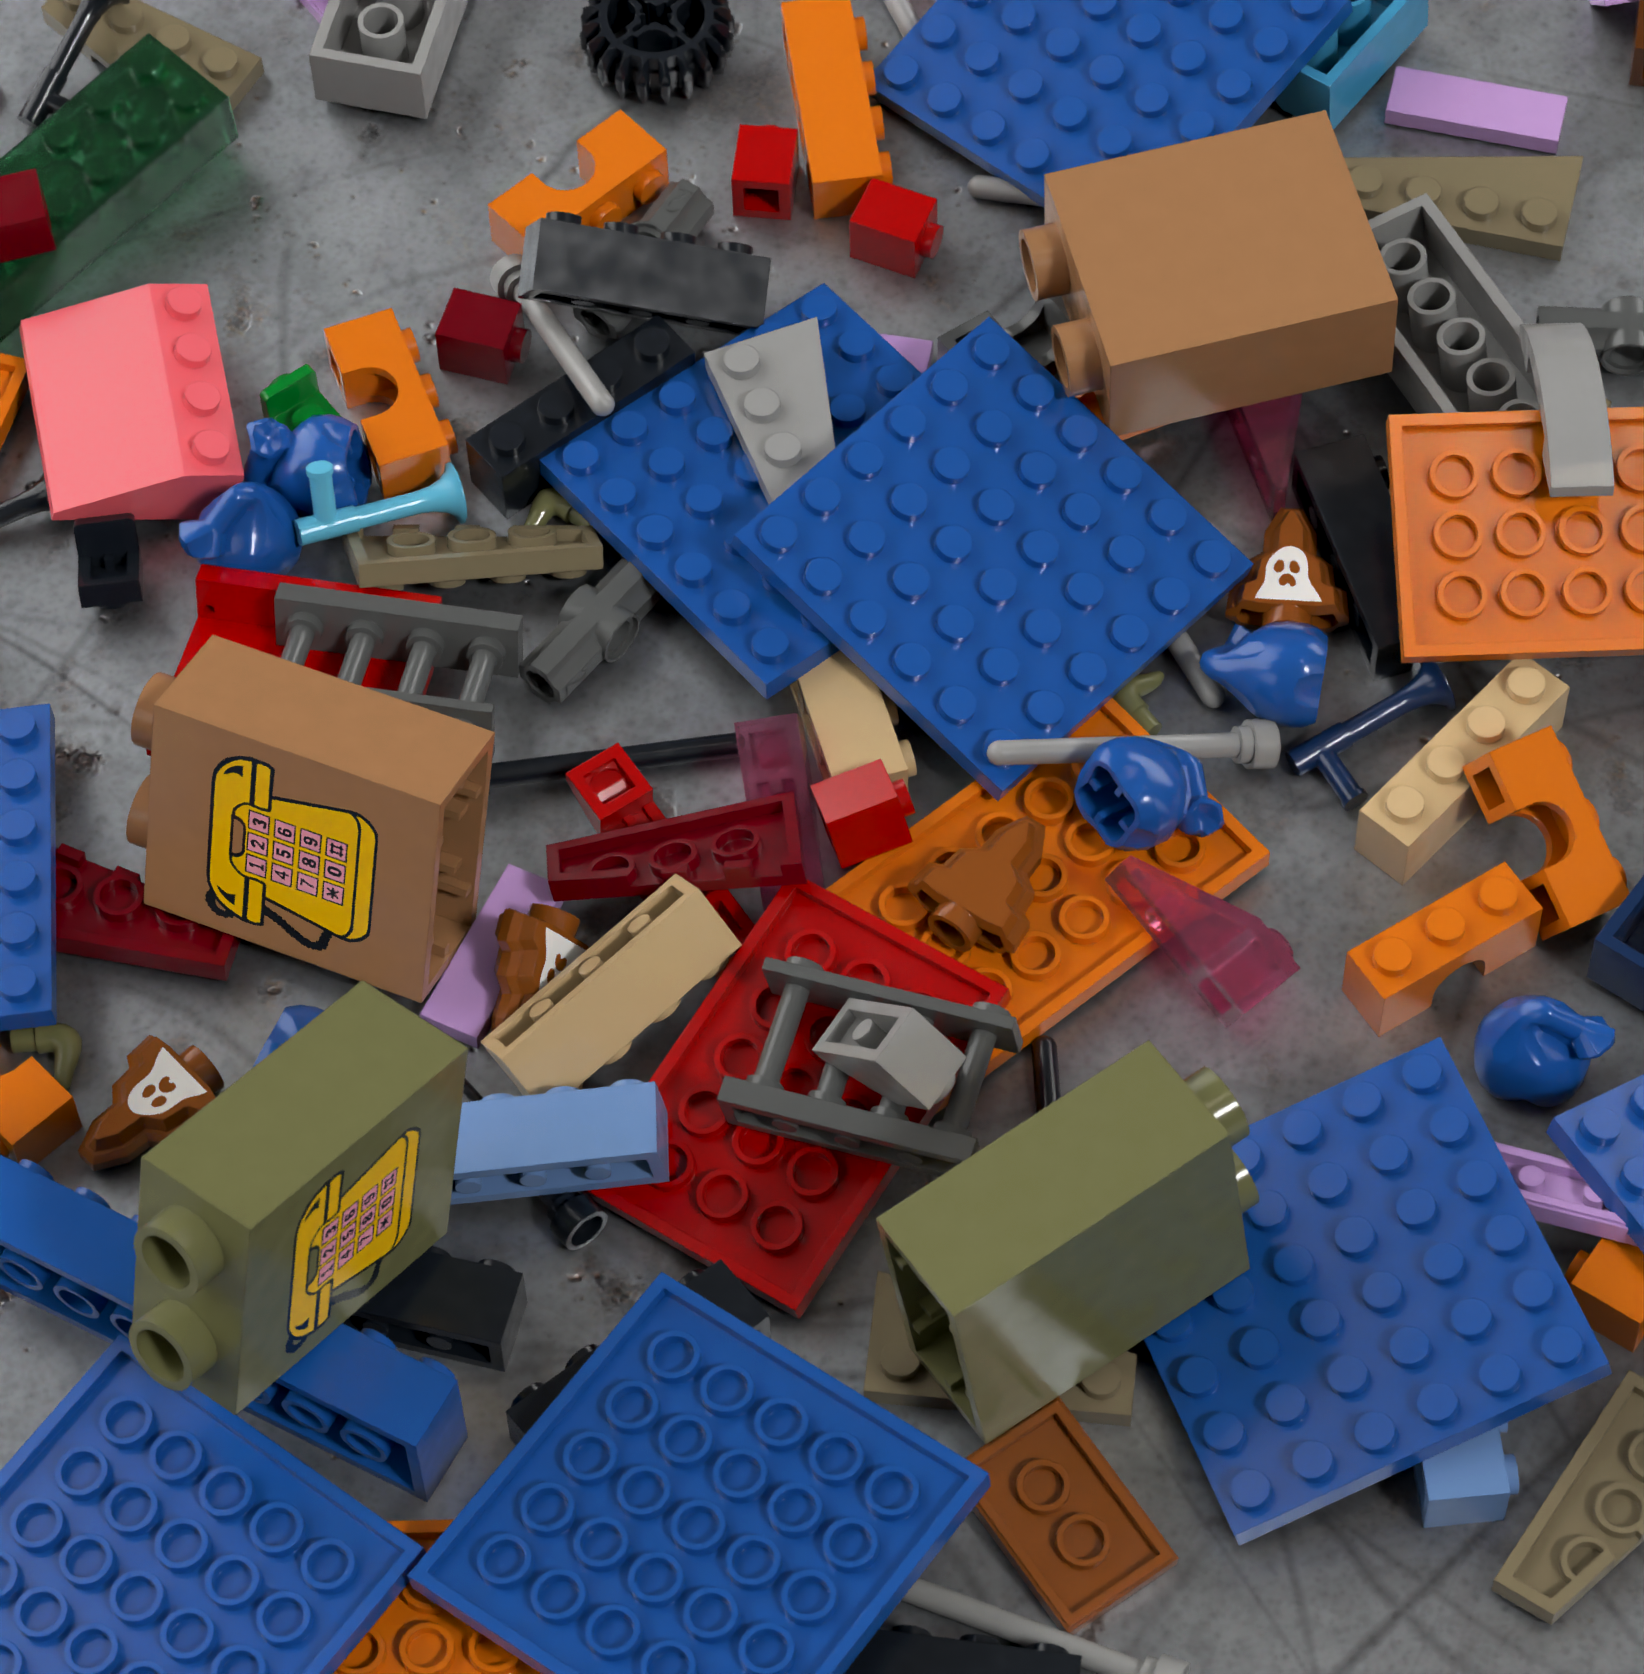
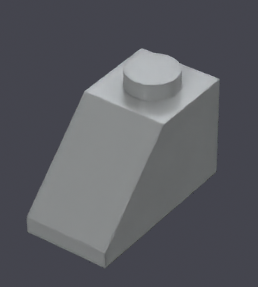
[812,998,967,1110]

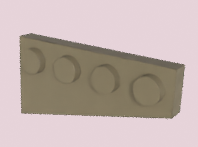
[1344,156,1584,261]
[343,524,603,591]
[1491,1370,1644,1625]

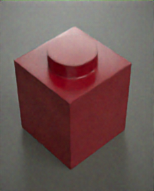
[0,168,57,263]
[435,288,532,385]

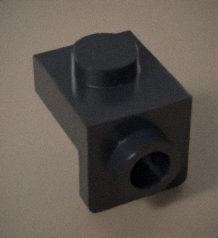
[74,513,143,609]

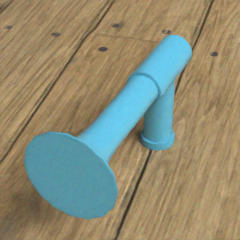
[293,460,467,546]

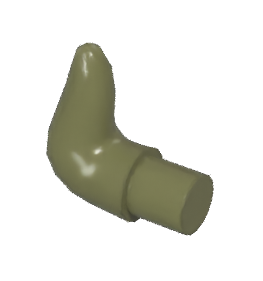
[524,486,591,526]
[1113,671,1164,735]
[10,1023,82,1090]

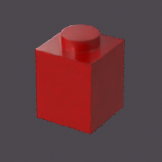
[731,124,799,220]
[849,178,944,278]
[810,759,916,869]

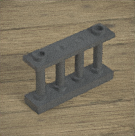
[274,582,523,759]
[717,956,1023,1176]

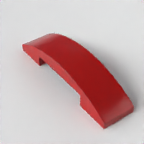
[565,743,755,956]

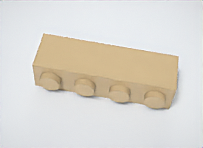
[790,650,917,789]
[1354,659,1570,886]
[480,874,742,1096]

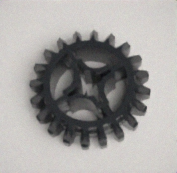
[580,0,735,105]

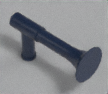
[1285,662,1456,811]

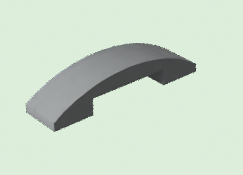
[1519,323,1614,497]

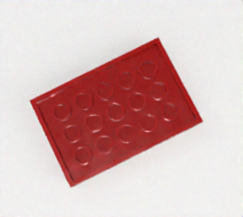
[581,879,1011,1319]

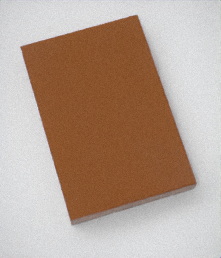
[965,1396,1179,1635]

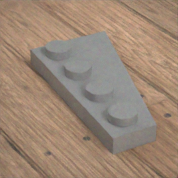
[704,317,835,504]

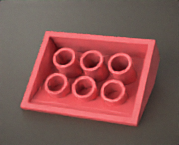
[19,283,244,520]

